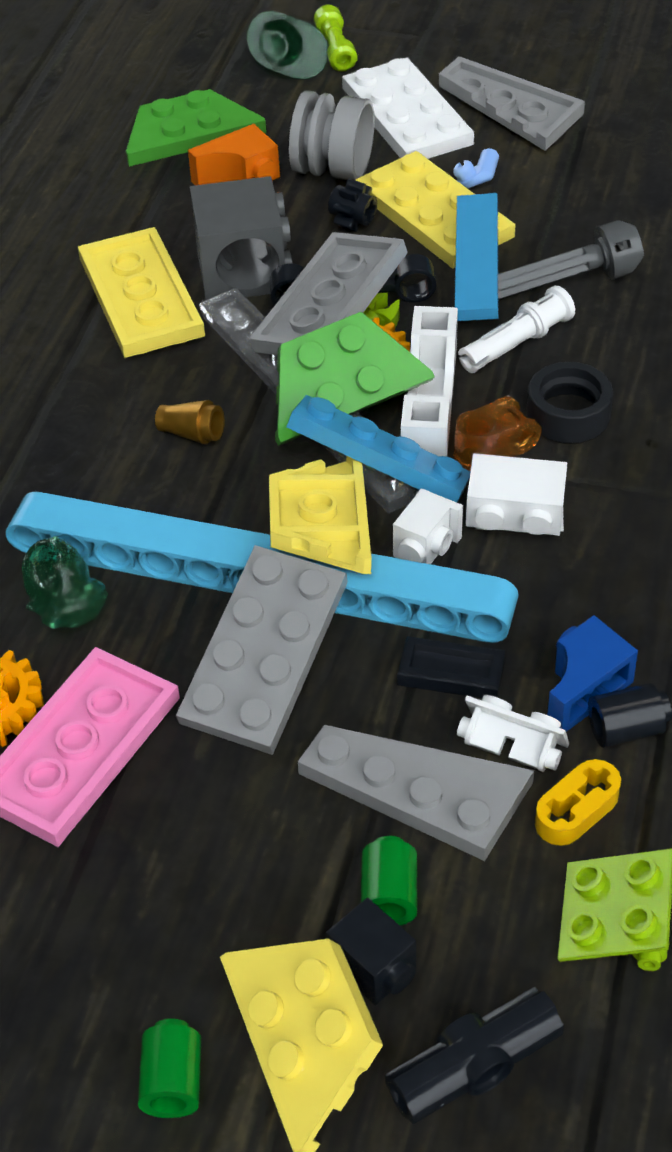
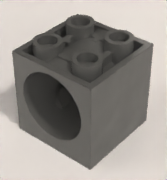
[190,176,292,302]

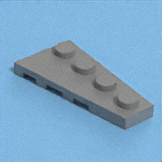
[439,56,585,151]
[298,725,534,861]

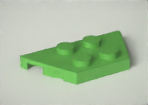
[126,89,266,167]
[275,312,435,446]

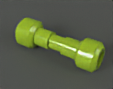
[314,5,357,72]

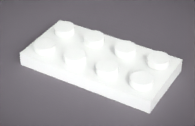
[342,57,474,159]

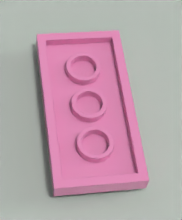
[0,647,180,847]

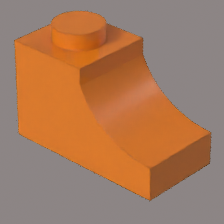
[188,124,280,185]

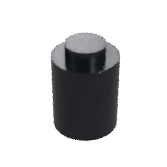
[588,683,672,748]

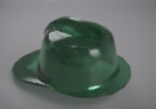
[247,11,328,80]

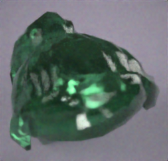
[22,536,108,629]

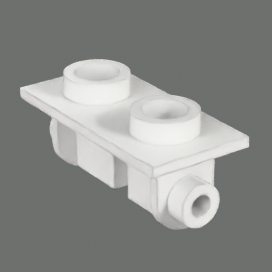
[457,695,569,772]

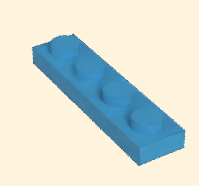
[287,395,471,502]

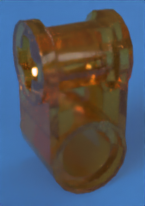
[453,396,542,471]

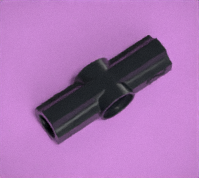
[385,986,564,1125]

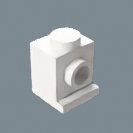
[393,488,463,564]

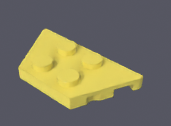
[269,456,372,574]
[220,939,383,1152]

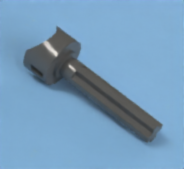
[498,220,644,300]

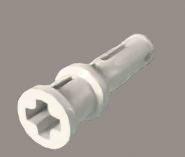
[458,285,575,374]

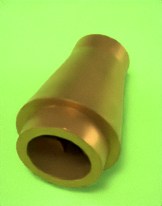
[155,400,225,444]

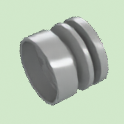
[289,90,375,180]

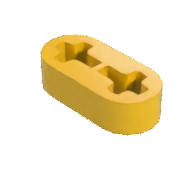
[535,759,621,846]

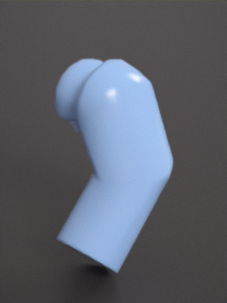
[453,148,499,188]

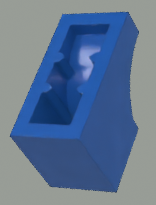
[547,615,638,732]

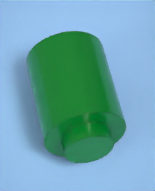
[361,836,417,926]
[138,1018,201,1118]

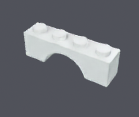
[401,306,458,457]

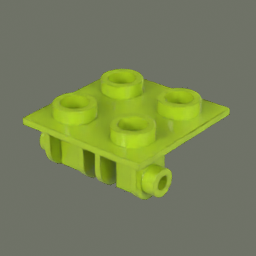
[558,849,672,971]

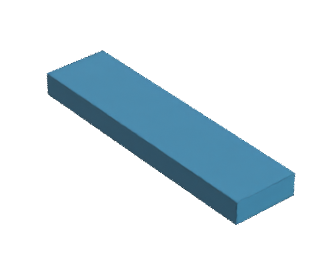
[455,193,498,321]

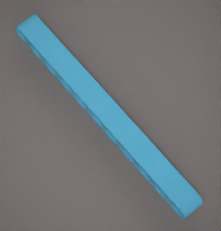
[6,492,519,643]

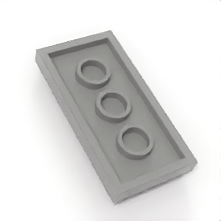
[249,232,408,355]
[176,545,348,755]

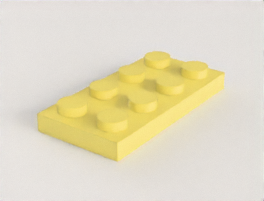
[355,151,515,269]
[78,227,205,358]

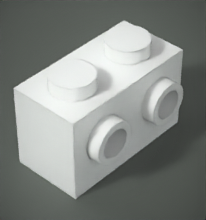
[466,453,567,536]

